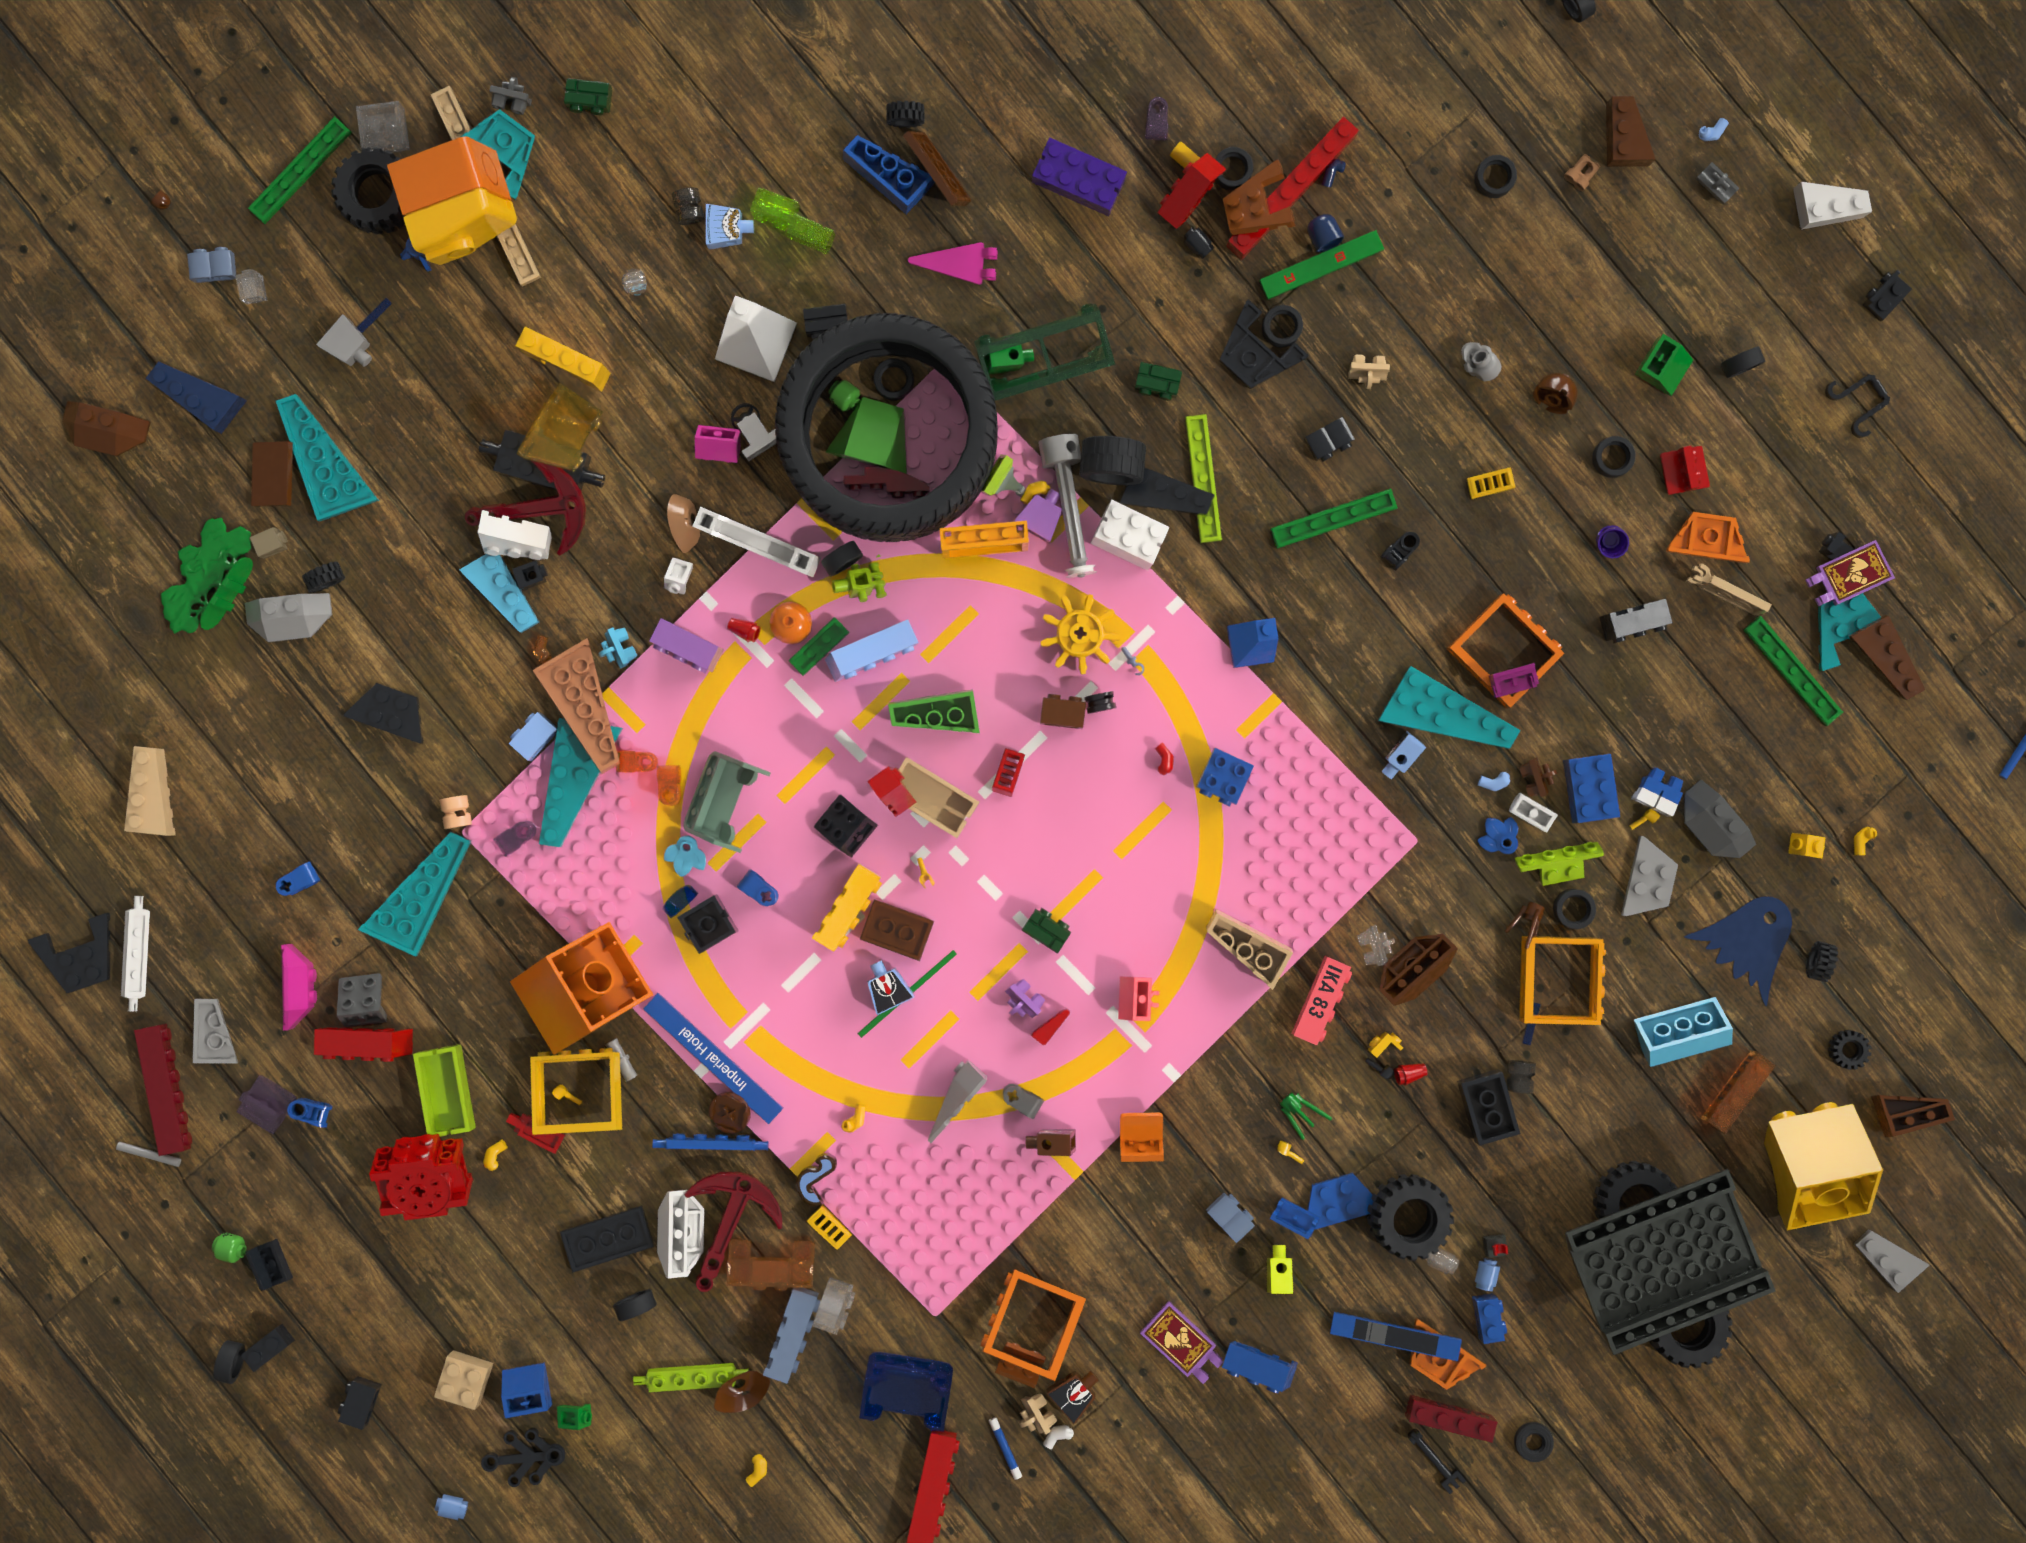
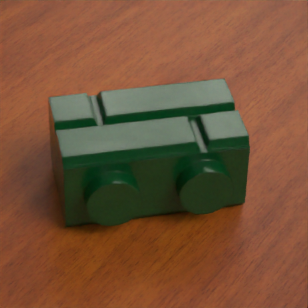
[564,78,612,116]
[1135,362,1182,401]
[1022,907,1071,954]

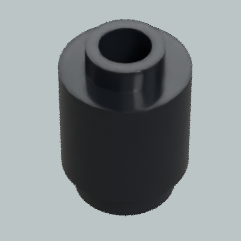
[1184,227,1215,259]

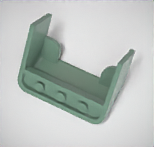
[684,751,771,853]

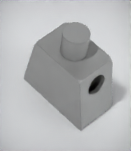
[316,314,372,367]

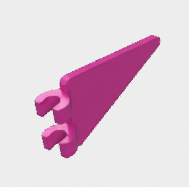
[908,242,998,285]

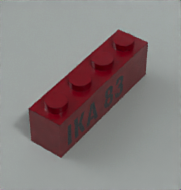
[1405,1395,1498,1443]

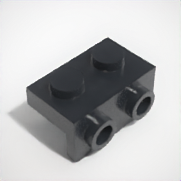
[245,1239,293,1291]

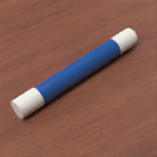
[988,1417,1022,1480]

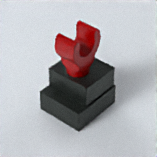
[1483,1234,1508,1258]

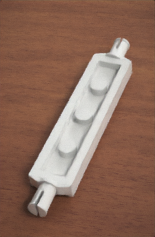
[121,896,150,1011]

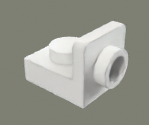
[664,558,693,595]

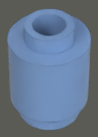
[1475,1258,1500,1291]
[435,1494,468,1520]

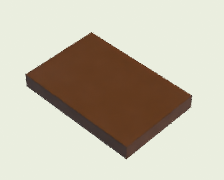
[251,441,293,507]
[860,899,934,961]

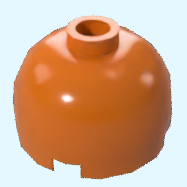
[769,602,812,644]

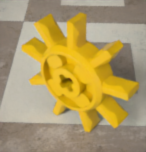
[1040,594,1121,675]

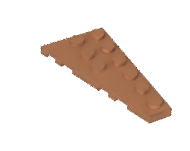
[533,638,620,775]

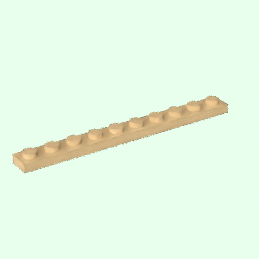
[431,86,541,287]

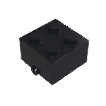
[677,895,739,954]

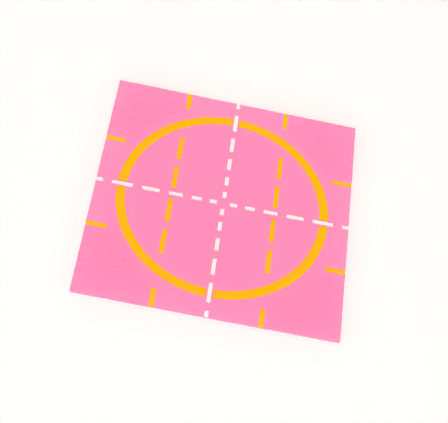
[462,369,1417,1316]

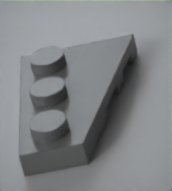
[193,999,238,1063]

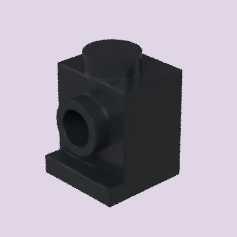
[512,560,548,591]

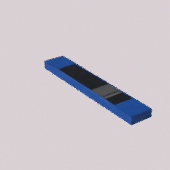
[1330,1312,1462,1361]

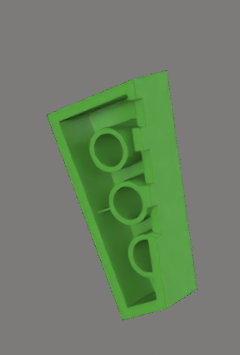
[888,689,980,733]

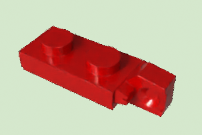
[506,1113,566,1154]

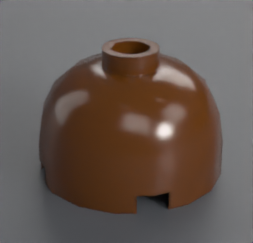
[1533,373,1577,414]

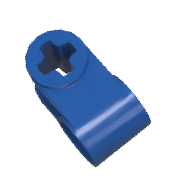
[276,862,320,896]
[737,869,779,906]
[287,1098,333,1127]

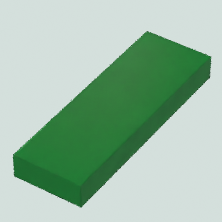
[788,617,850,676]

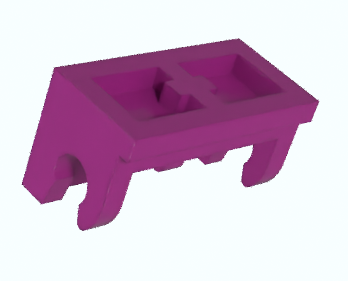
[1489,663,1539,698]

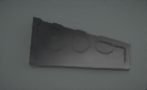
[1120,467,1215,516]

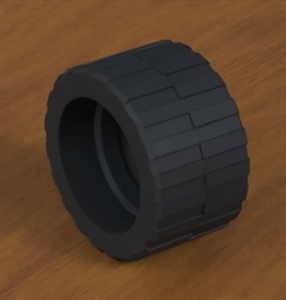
[1079,436,1146,485]

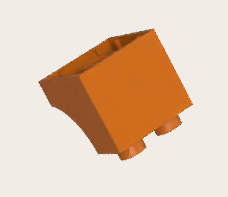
[510,922,653,1055]

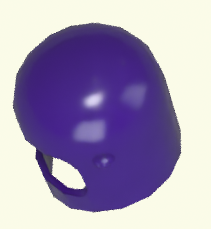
[1596,525,1629,558]

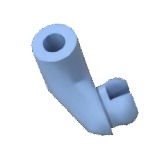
[1699,118,1729,141]
[1478,772,1510,791]

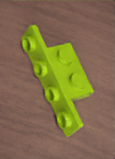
[1515,842,1604,886]

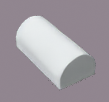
[1509,793,1558,833]

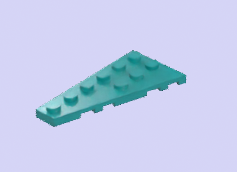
[276,394,380,522]
[539,718,623,847]

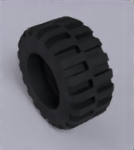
[331,147,404,234]
[1593,1161,1677,1219]
[1367,1174,1454,1261]
[1649,1310,1733,1368]

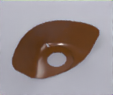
[714,1371,770,1413]

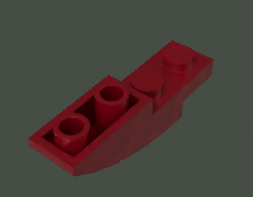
[844,467,930,498]

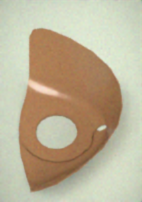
[667,494,700,553]

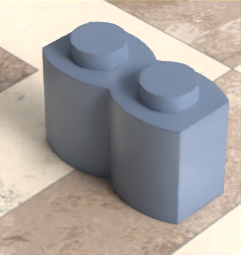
[187,247,237,283]
[1206,1193,1255,1243]

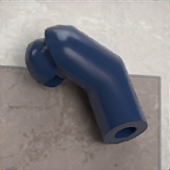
[1321,159,1346,188]

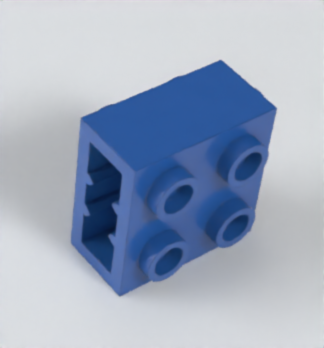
[1196,748,1254,807]

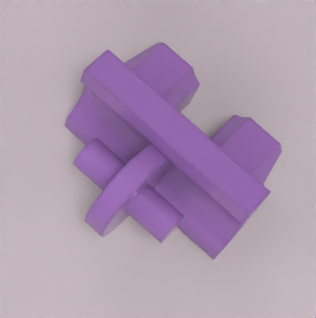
[1005,979,1045,1018]

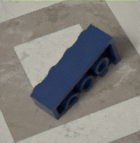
[146,361,247,434]

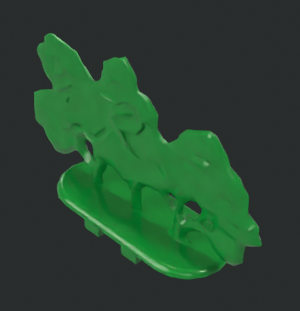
[161,518,253,634]

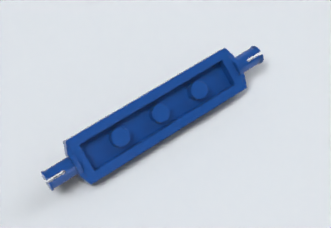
[653,1134,769,1151]

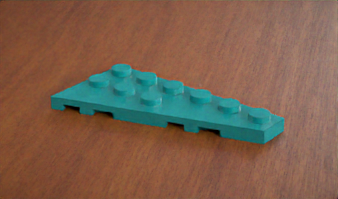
[1378,666,1521,749]
[358,832,471,957]

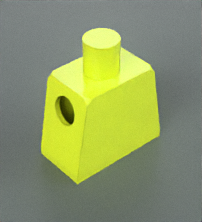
[1267,1245,1293,1294]

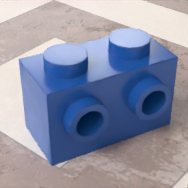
[1472,1293,1507,1344]

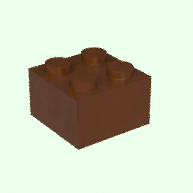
[1040,694,1086,729]

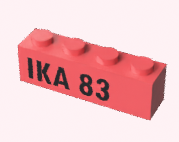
[1291,956,1352,1045]

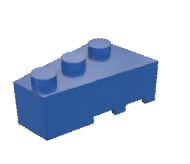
[1222,1341,1298,1393]

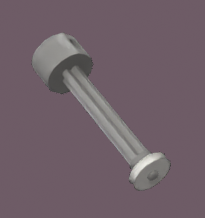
[1038,434,1097,578]

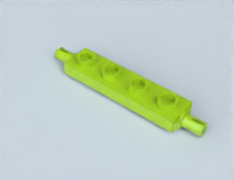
[633,1363,749,1392]

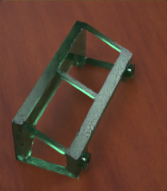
[974,304,1115,401]

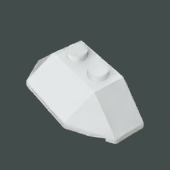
[657,1190,704,1278]

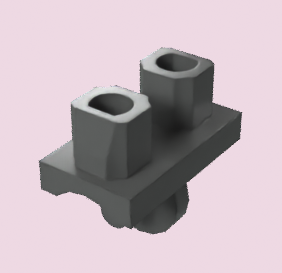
[489,77,532,115]
[1696,162,1739,205]

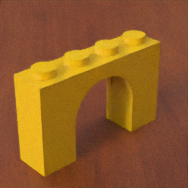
[516,327,611,392]

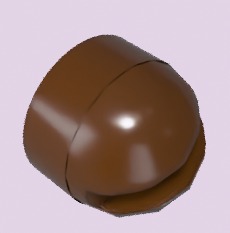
[151,190,171,210]

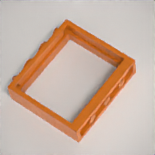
[1446,593,1564,709]
[980,1270,1086,1381]

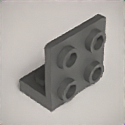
[337,973,387,1028]

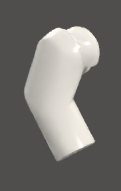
[1043,1425,1074,1449]

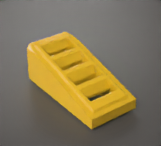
[1466,467,1515,499]
[807,1204,852,1250]

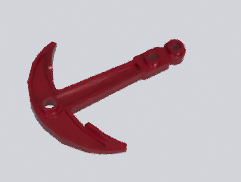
[465,456,586,556]
[684,1172,782,1292]

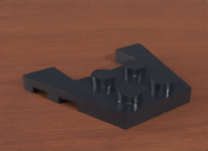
[1219,299,1309,389]
[28,913,110,994]

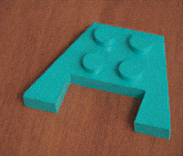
[461,109,535,200]
[1818,593,1881,671]

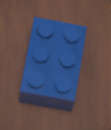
[1563,754,1620,823]

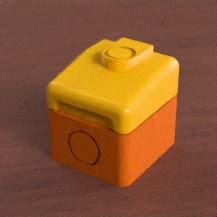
[387,137,517,265]

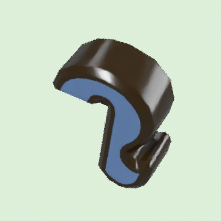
[796,1153,837,1206]

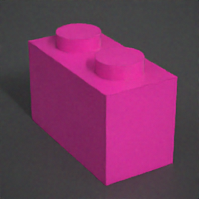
[695,425,741,463]

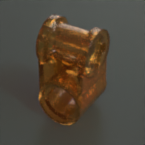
[616,751,658,772]
[657,765,681,806]

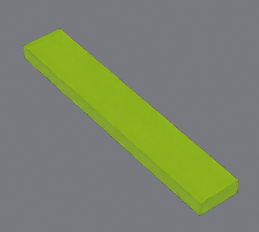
[1185,414,1222,543]

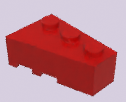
[1157,153,1226,229]

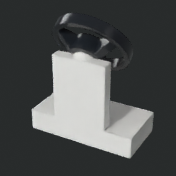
[730,403,777,461]

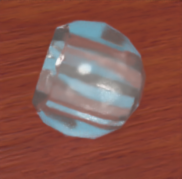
[622,268,647,295]

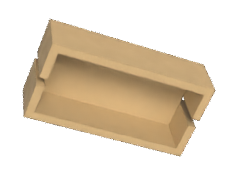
[899,757,980,838]

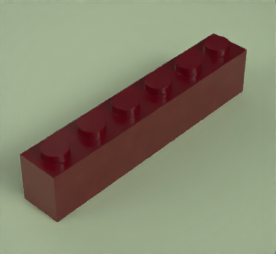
[134,1023,192,1156]

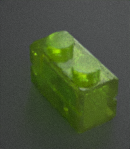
[750,187,800,231]
[786,214,835,255]

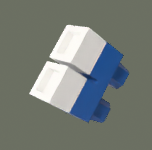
[1631,767,1683,817]

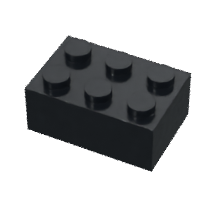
[1457,1069,1521,1146]

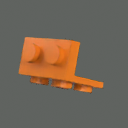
[1120,1113,1164,1162]

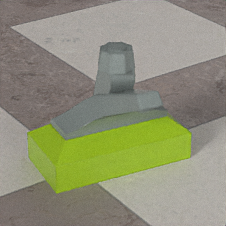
[981,454,1025,497]

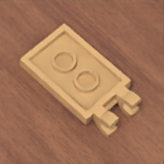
[1686,564,1772,616]

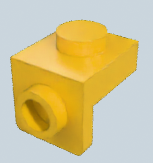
[1789,833,1825,859]
[1368,1032,1403,1058]

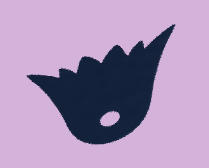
[1684,896,1792,1006]

